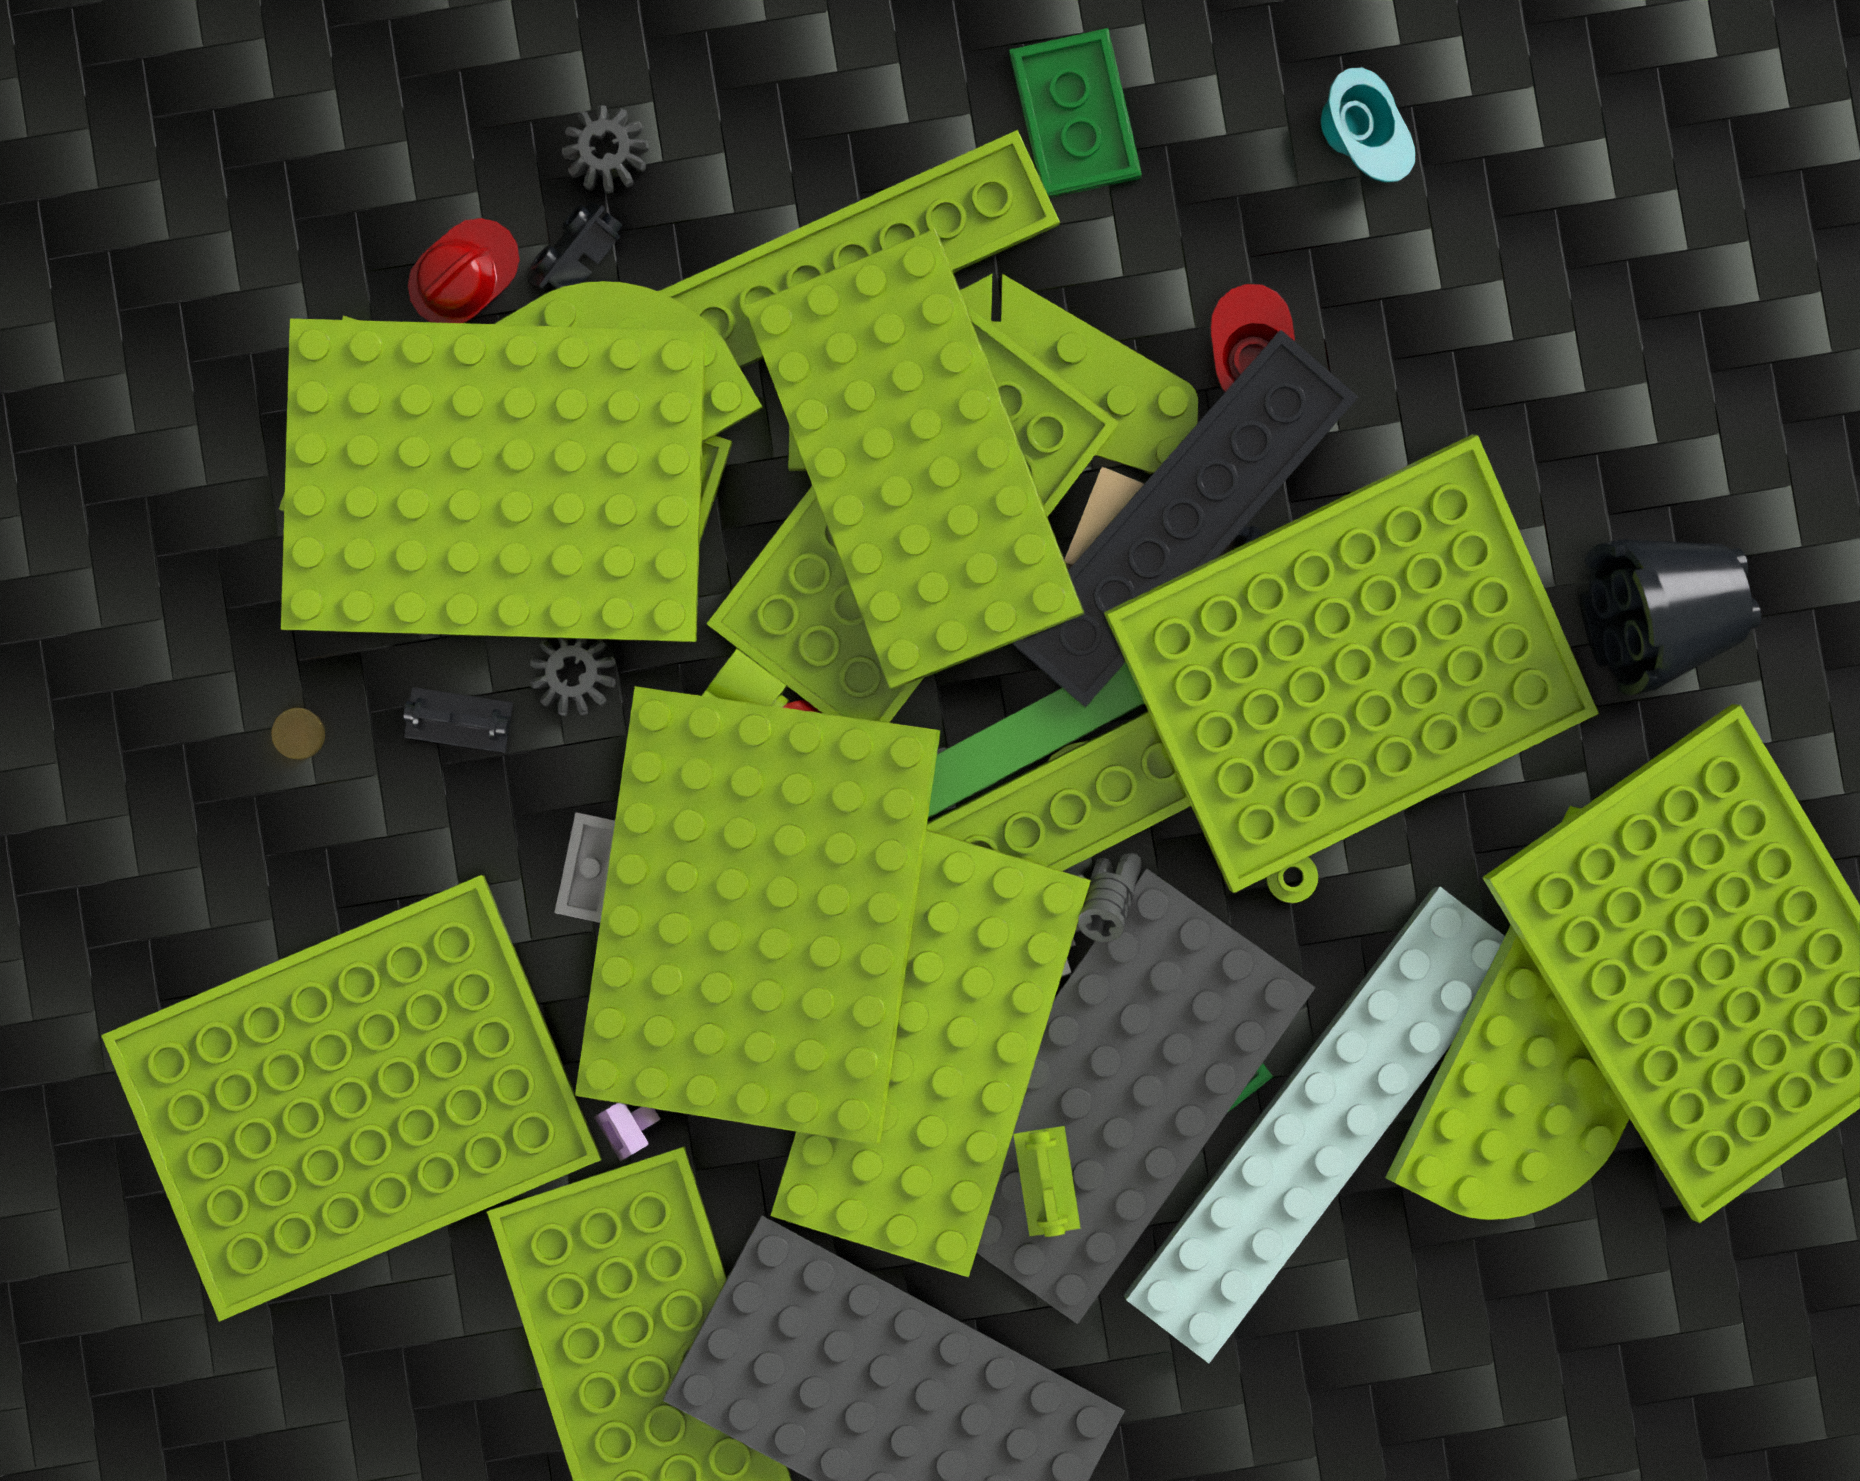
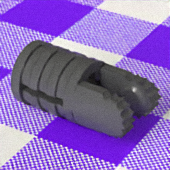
[1078,853,1142,942]

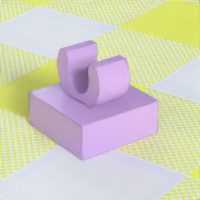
[594,1103,660,1161]

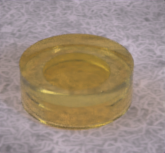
[272,708,325,760]

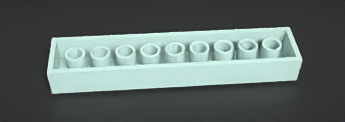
[1123,887,1505,1363]

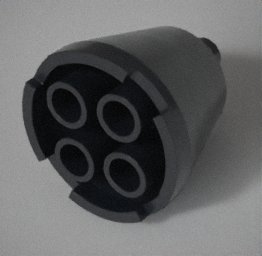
[1580,539,1761,695]

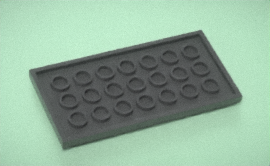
[976,868,1316,1324]
[663,1215,1125,1481]

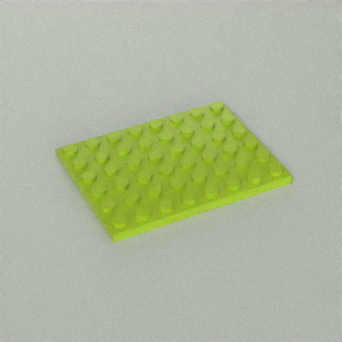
[281,319,705,642]
[1104,434,1599,893]
[575,687,940,1145]
[1482,704,1860,1223]
[101,875,602,1322]

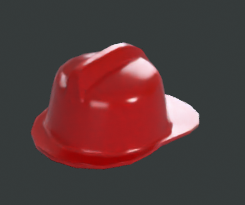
[408,218,520,323]
[1211,284,1295,392]

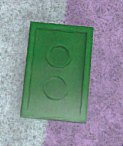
[1009,28,1142,199]

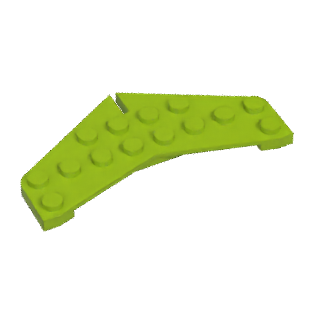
[788,274,1198,475]

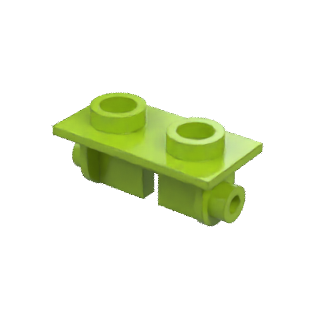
[1013,1126,1081,1237]

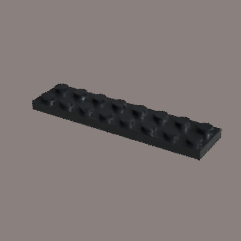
[1011,330,1359,708]

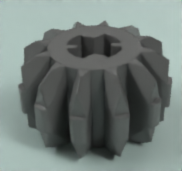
[562,105,649,194]
[530,638,616,716]

